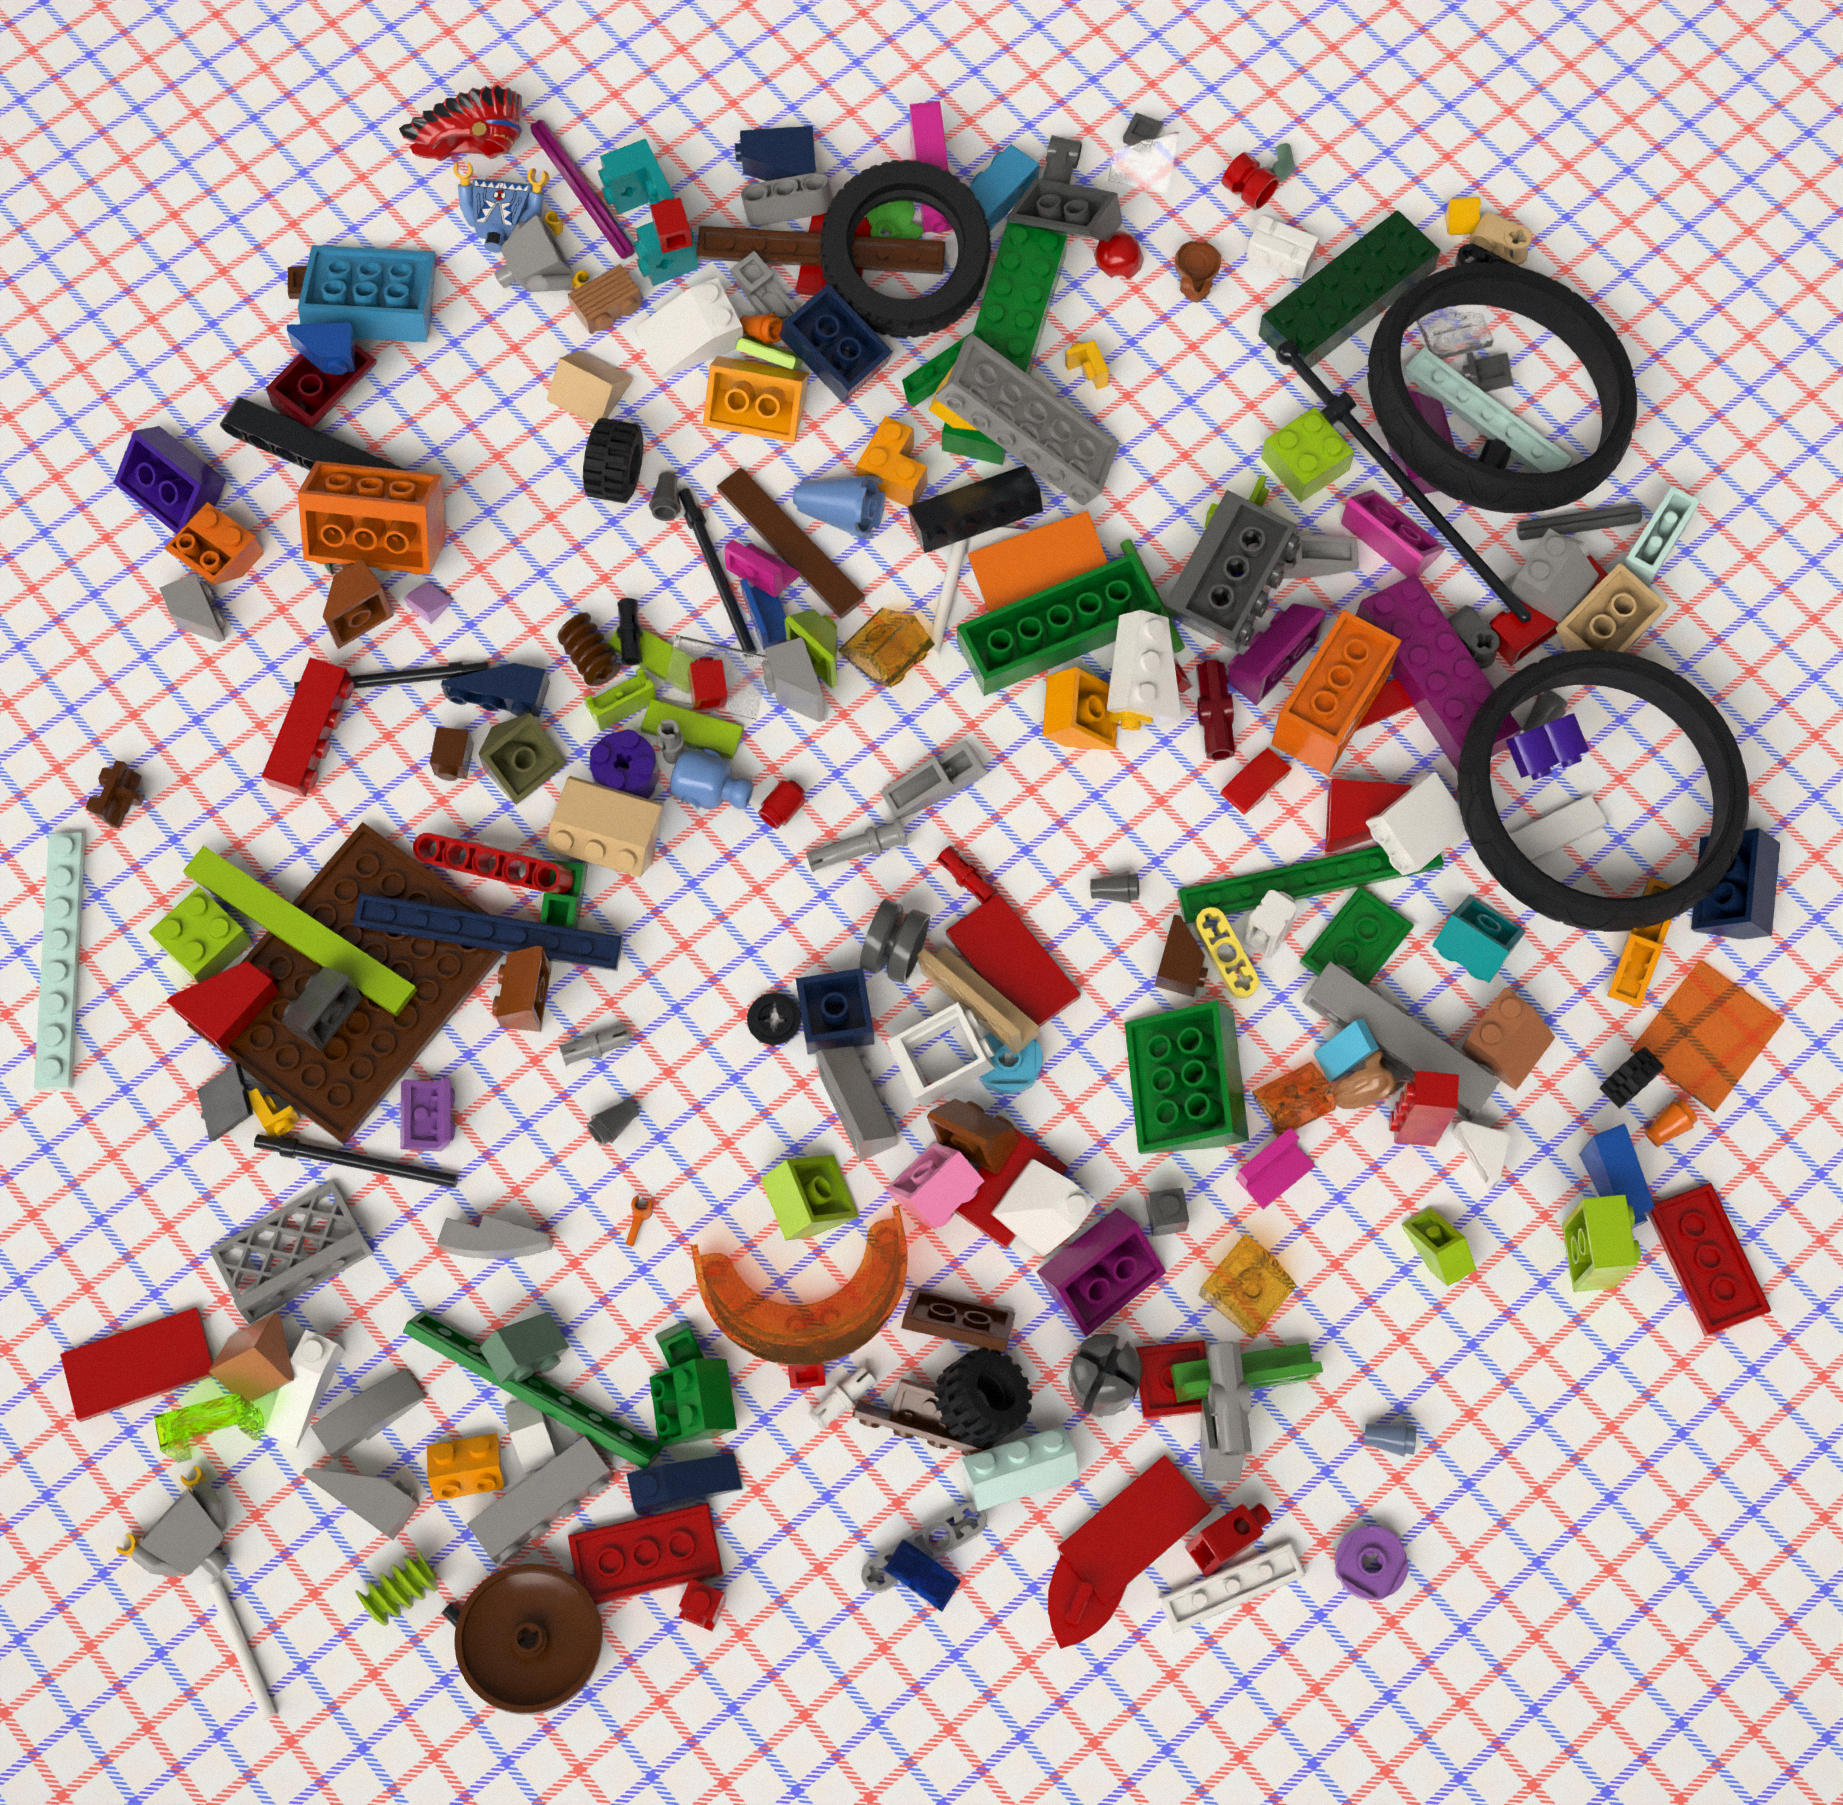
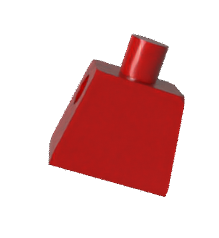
[1185,1503,1272,1578]

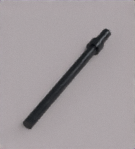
[678,488,757,657]
[294,661,490,692]
[254,1134,458,1188]

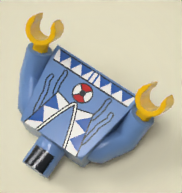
[453,161,550,253]

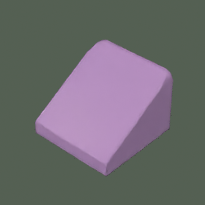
[404,582,453,624]

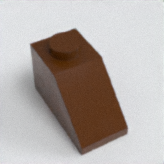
[1155,914,1209,997]

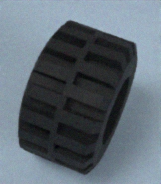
[583,418,643,504]
[934,1347,1032,1447]

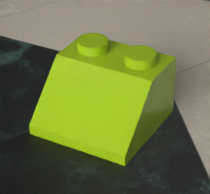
[761,1155,859,1241]

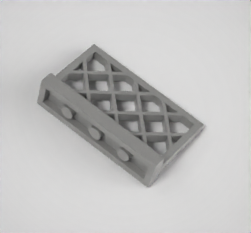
[209,1180,373,1324]

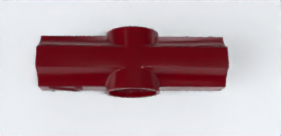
[1196,660,1235,761]

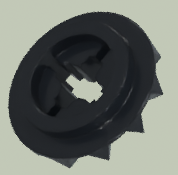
[747,993,801,1047]

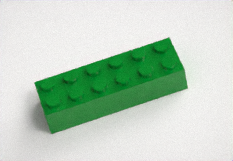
[957,553,1162,696]

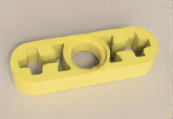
[1194,907,1259,999]

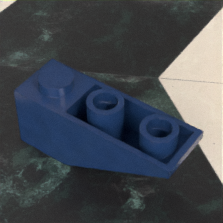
[441,663,550,717]

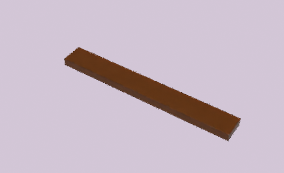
[697,226,945,275]

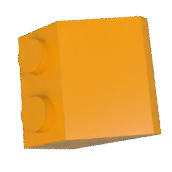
[1042,667,1117,750]

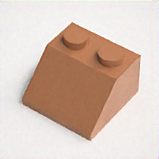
[1461,988,1555,1091]

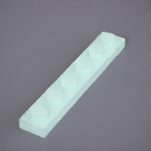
[1403,347,1573,473]

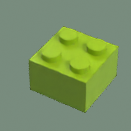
[1261,406,1354,503]
[148,886,253,983]

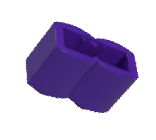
[1506,713,1589,781]

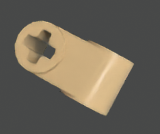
[1469,213,1532,266]

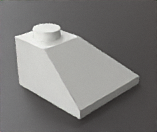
[991,1159,1097,1257]

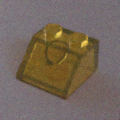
[838,607,935,688]
[1198,1233,1297,1339]

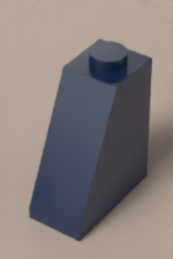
[735,126,816,181]

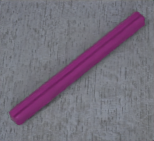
[530,120,635,259]

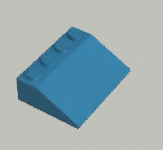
[298,245,436,342]

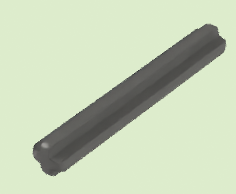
[1516,504,1642,540]

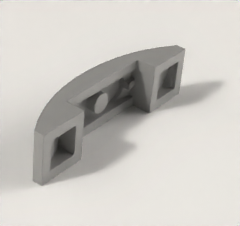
[730,251,798,352]

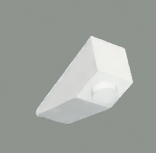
[264,1329,345,1448]

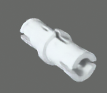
[809,1366,876,1430]

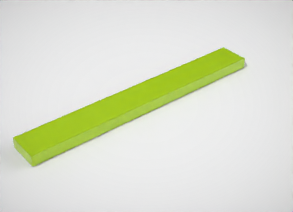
[182,845,417,1017]

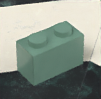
[480,1312,570,1384]

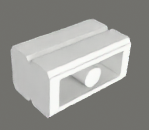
[1246,215,1320,280]
[1243,890,1298,958]

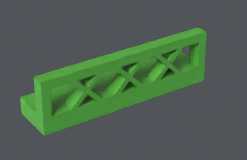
[1170,1343,1323,1402]

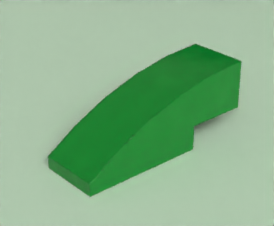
[540,860,588,963]

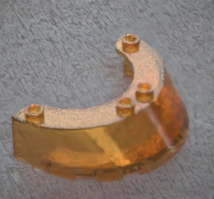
[691,1205,908,1366]

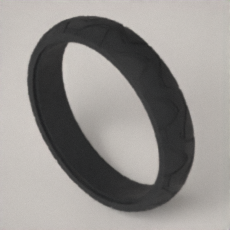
[1367,263,1637,514]
[1457,649,1749,932]

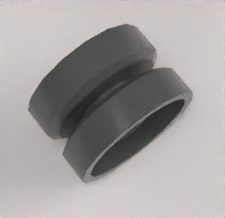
[859,899,930,984]

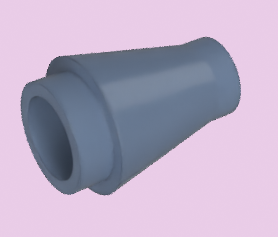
[1364,1421,1417,1457]

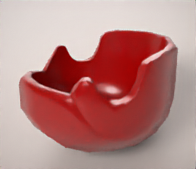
[1094,231,1144,279]

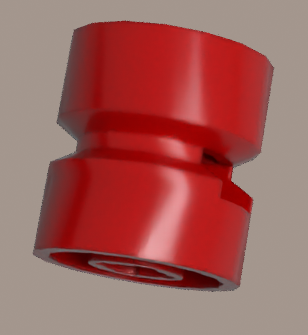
[1221,152,1280,210]

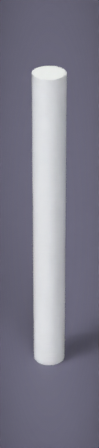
[926,539,967,656]
[207,1581,277,1720]

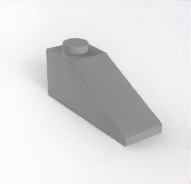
[302,1468,419,1540]

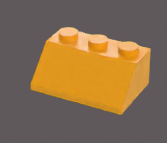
[703,356,809,442]

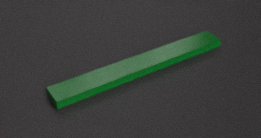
[1177,846,1444,924]
[403,1311,663,1469]

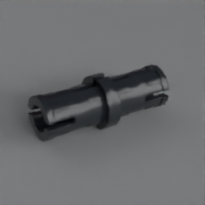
[617,598,643,666]

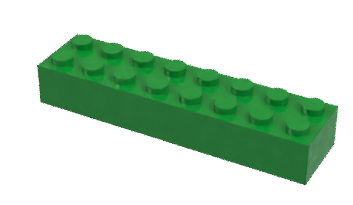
[942,222,1067,465]

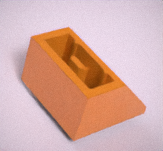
[165,502,264,585]

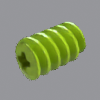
[355,1548,438,1626]

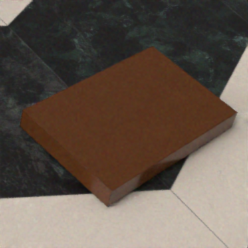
[901,1289,1016,1352]

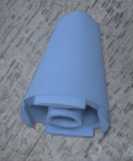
[793,475,885,539]

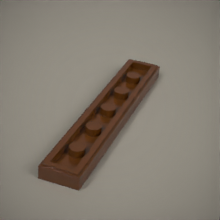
[717,467,865,619]

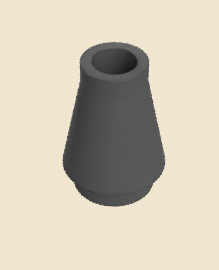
[649,472,681,521]
[1522,690,1568,733]
[1090,870,1139,904]
[587,1098,639,1146]

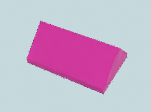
[1341,489,1446,577]

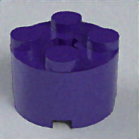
[590,729,659,799]

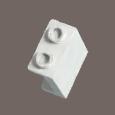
[1366,772,1466,875]

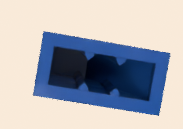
[1579,1123,1655,1229]

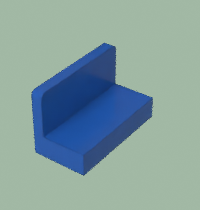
[740,578,787,651]

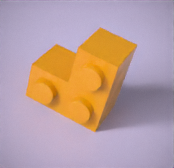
[856,416,927,507]

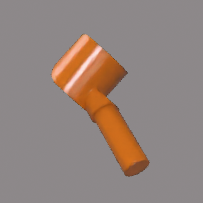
[625,1195,653,1247]

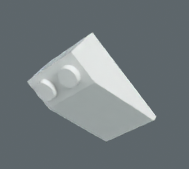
[635,277,744,380]

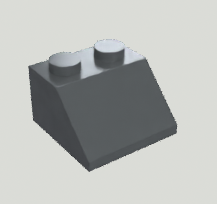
[282,966,363,1052]

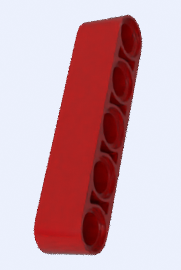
[413,833,573,894]

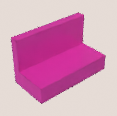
[724,539,800,598]
[1236,1127,1315,1210]

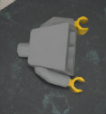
[494,211,589,292]
[116,1465,230,1578]

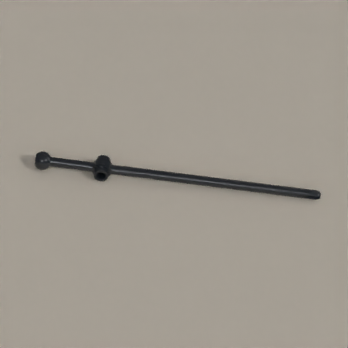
[1275,341,1531,623]

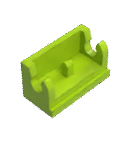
[584,667,658,731]

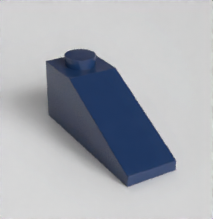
[626,1454,742,1515]

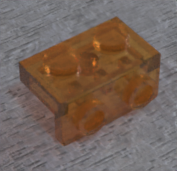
[1252,1062,1336,1138]

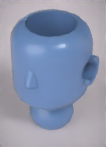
[670,749,754,810]

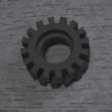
[1599,1047,1665,1109]

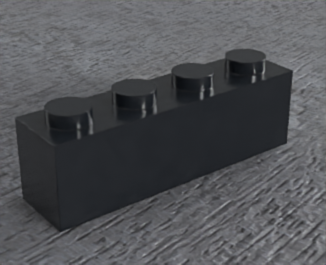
[908,465,1043,553]

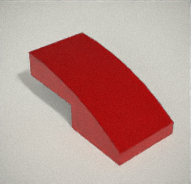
[1220,747,1292,815]

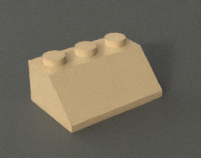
[1556,563,1669,653]
[546,776,664,877]

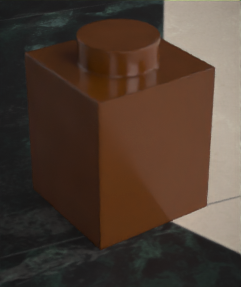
[429,727,474,781]

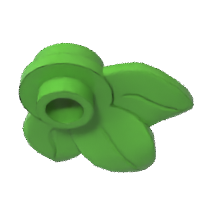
[866,201,924,240]

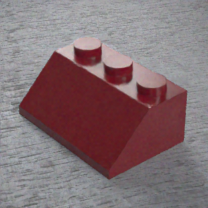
[265,343,378,428]

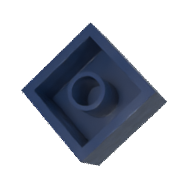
[796,968,875,1055]

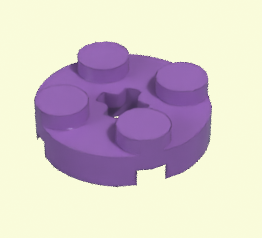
[1334,1526,1409,1601]

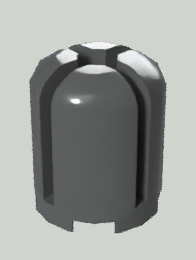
[1068,1333,1143,1417]

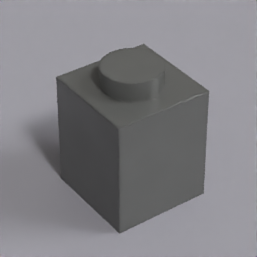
[1146,1188,1189,1237]

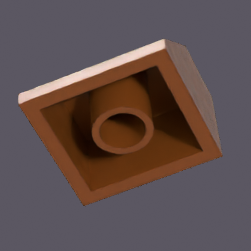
[322,559,393,649]
[492,946,551,1032]
[927,1098,1019,1175]

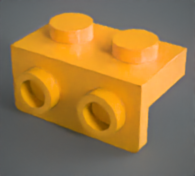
[427,1433,505,1501]

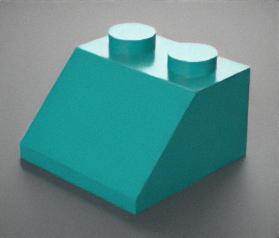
[1432,894,1526,983]

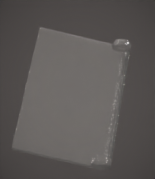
[661,634,766,720]

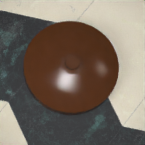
[454,1564,603,1715]

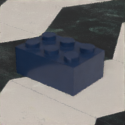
[779,283,893,403]

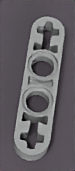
[861,1502,987,1593]

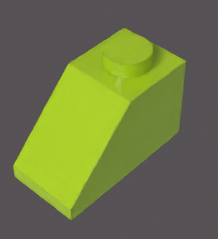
[1402,1207,1477,1287]

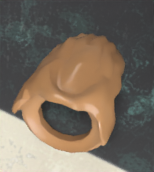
[1332,1051,1404,1109]

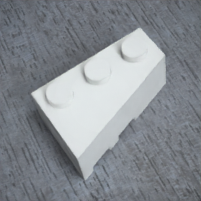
[1106,610,1182,725]

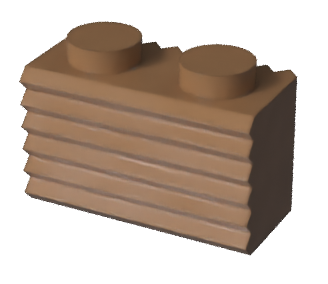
[568,264,642,334]

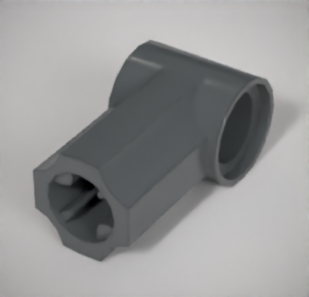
[1042,135,1082,184]

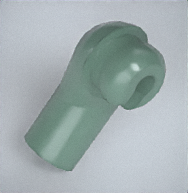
[1268,143,1295,182]

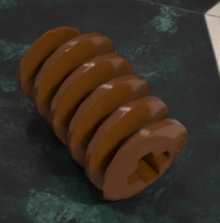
[557,612,622,686]

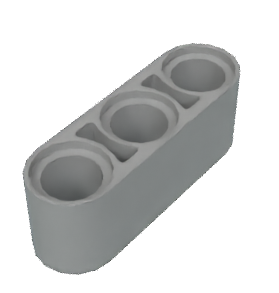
[741,172,833,225]

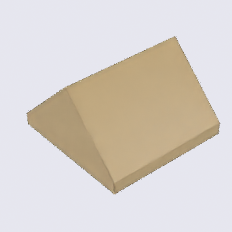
[547,350,633,424]

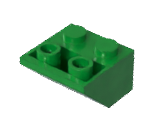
[649,1359,737,1447]

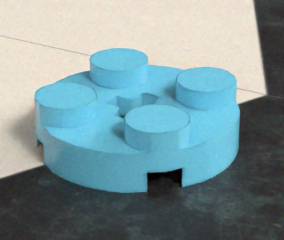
[974,1032,1043,1094]

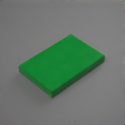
[1300,886,1414,985]

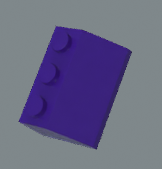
[113,426,226,534]

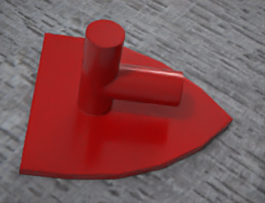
[1048,1556,1127,1649]

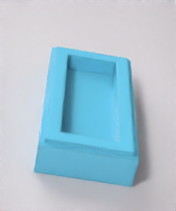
[1314,1019,1379,1082]

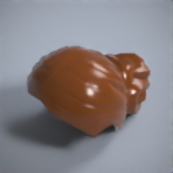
[1175,241,1222,303]

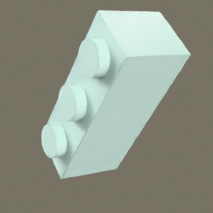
[1623,486,1700,587]
[962,1425,1079,1512]

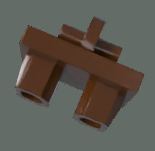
[86,760,144,829]

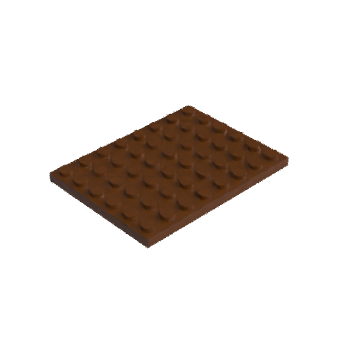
[187,822,505,1145]

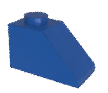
[287,322,355,375]

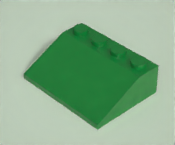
[1124,1000,1249,1154]

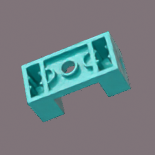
[598,138,698,287]

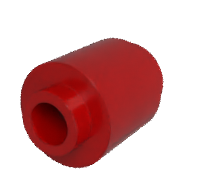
[758,780,806,829]

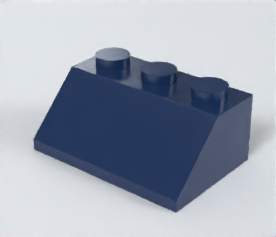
[1691,828,1780,940]

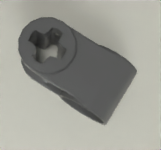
[1447,605,1500,669]

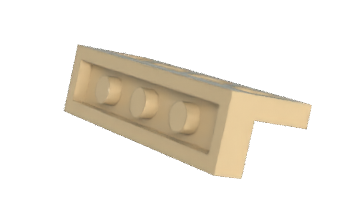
[917,946,1040,1055]

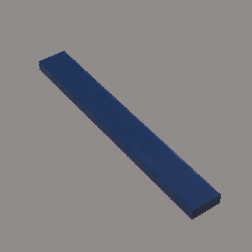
[353,893,624,971]

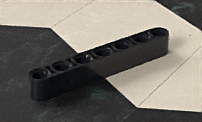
[220,397,408,471]

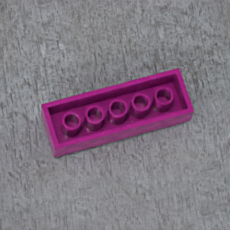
[1355,574,1522,771]

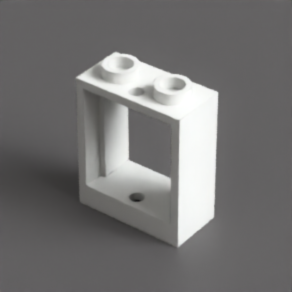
[887,1002,995,1107]

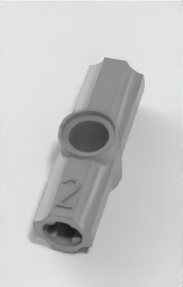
[1207,1342,1252,1456]

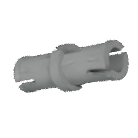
[657,719,684,764]
[559,1024,630,1066]

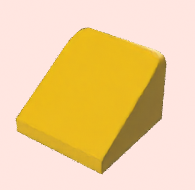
[1445,197,1481,235]

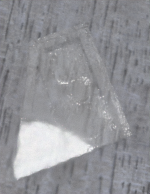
[1108,132,1180,193]
[1416,308,1494,359]

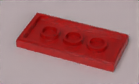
[945,893,1081,1028]
[1649,1183,1772,1337]
[60,1307,214,1422]
[1057,1455,1212,1605]
[568,1503,724,1605]

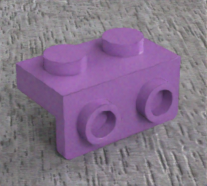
[400,1077,455,1152]

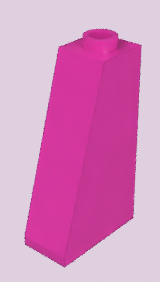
[910,101,953,233]

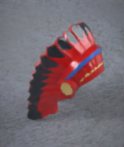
[399,85,522,161]

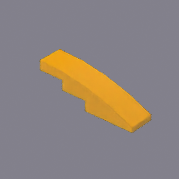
[1607,876,1674,1008]

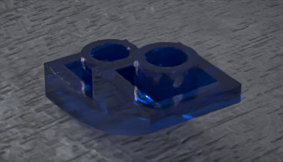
[883,1539,961,1612]

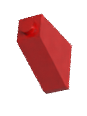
[1325,778,1412,853]
[166,961,279,1052]

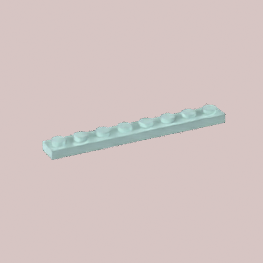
[34,832,85,1091]

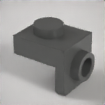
[1463,352,1514,392]

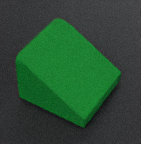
[655,1321,704,1368]

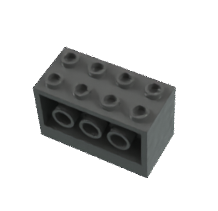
[1165,490,1301,652]

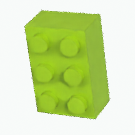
[1562,1195,1641,1292]

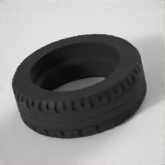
[820,160,991,338]

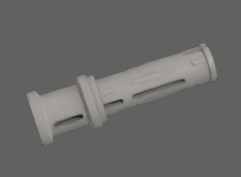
[806,817,908,872]

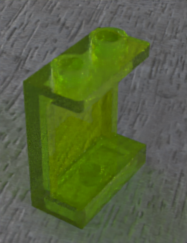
[154,1393,264,1463]

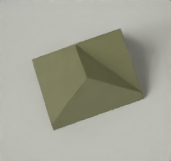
[478,713,567,805]

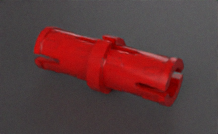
[936,845,998,904]

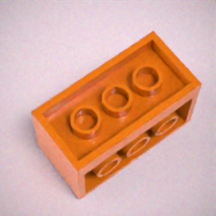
[298,461,446,575]
[1271,609,1402,776]

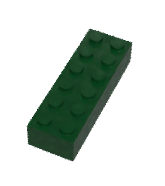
[1258,210,1441,368]

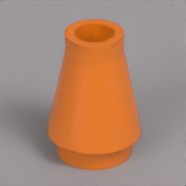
[739,313,783,345]
[1644,1099,1698,1147]

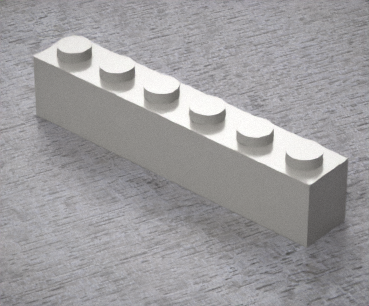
[1302,961,1500,1121]

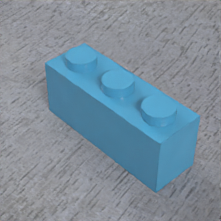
[969,144,1039,231]

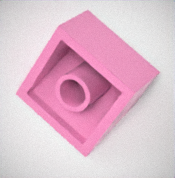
[885,1142,984,1229]

